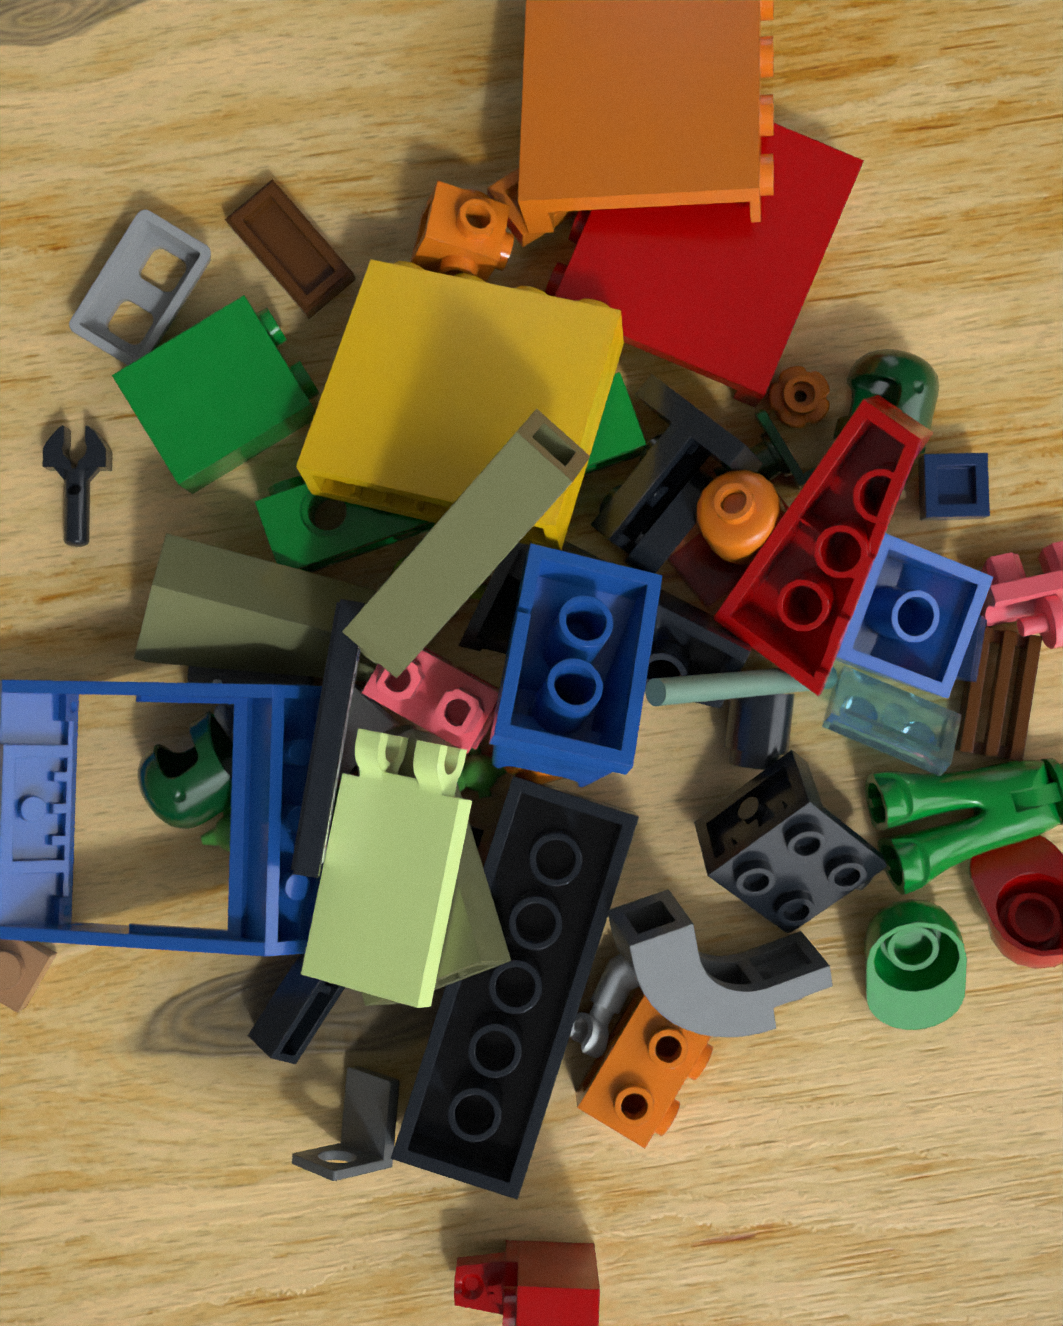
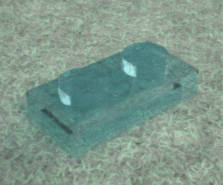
[822,665,961,776]

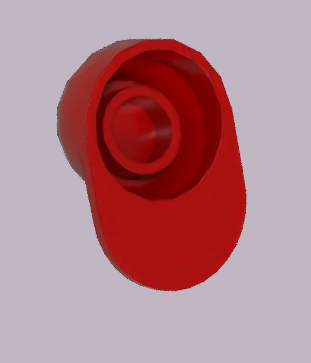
[969,835,1063,969]

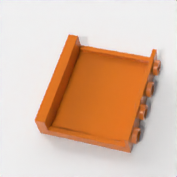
[518,0,774,234]

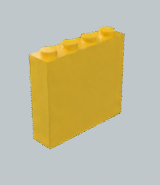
[296,259,624,550]

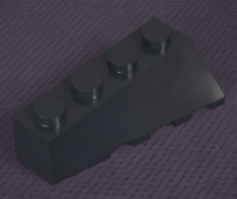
[458,540,751,708]

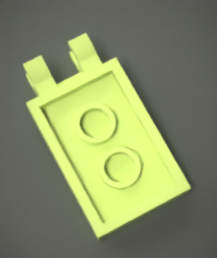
[301,728,472,1008]

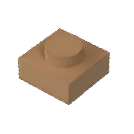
[0,939,57,1013]

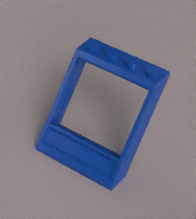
[0,680,329,957]

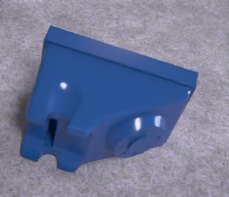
[489,543,663,787]

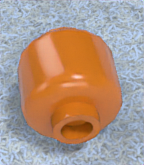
[697,470,786,565]

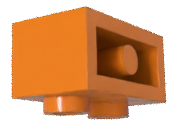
[575,987,713,1149]

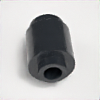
[724,693,795,770]

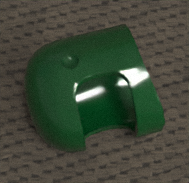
[833,349,939,455]
[137,710,233,829]

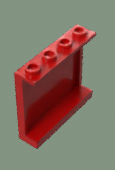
[545,123,864,408]

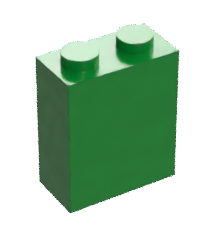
[112,295,320,494]

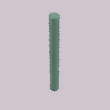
[645,667,838,706]

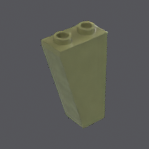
[342,409,590,678]

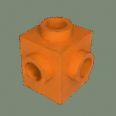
[410,181,514,282]

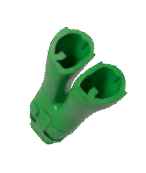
[865,758,1063,895]

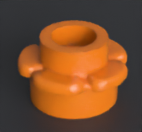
[768,366,830,428]

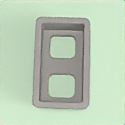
[69,209,211,365]

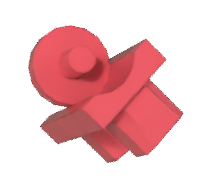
[980,541,1063,649]

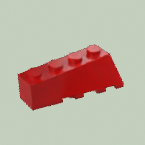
[713,395,934,696]

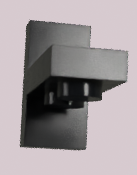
[591,374,763,554]

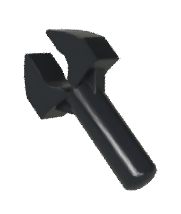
[42,425,113,547]

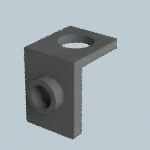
[292,1066,400,1181]

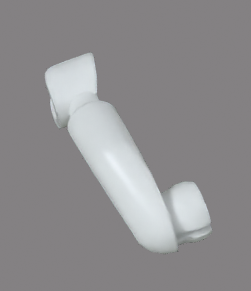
[570,954,639,1058]

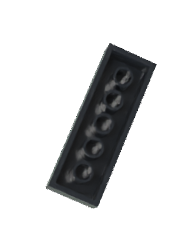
[391,774,639,1200]

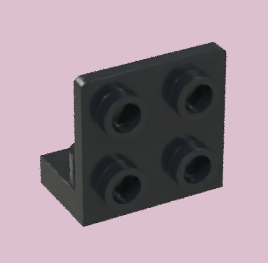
[694,750,887,933]

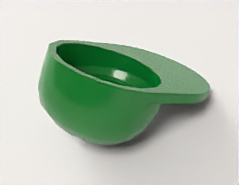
[864,899,967,1030]

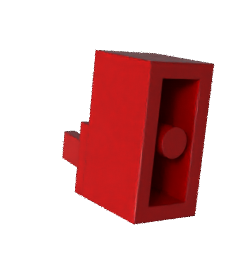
[454,1240,600,1326]

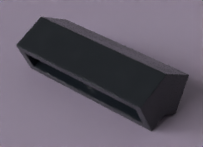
[247,954,345,1064]

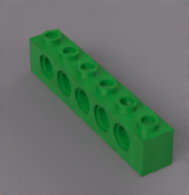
[255,372,646,573]

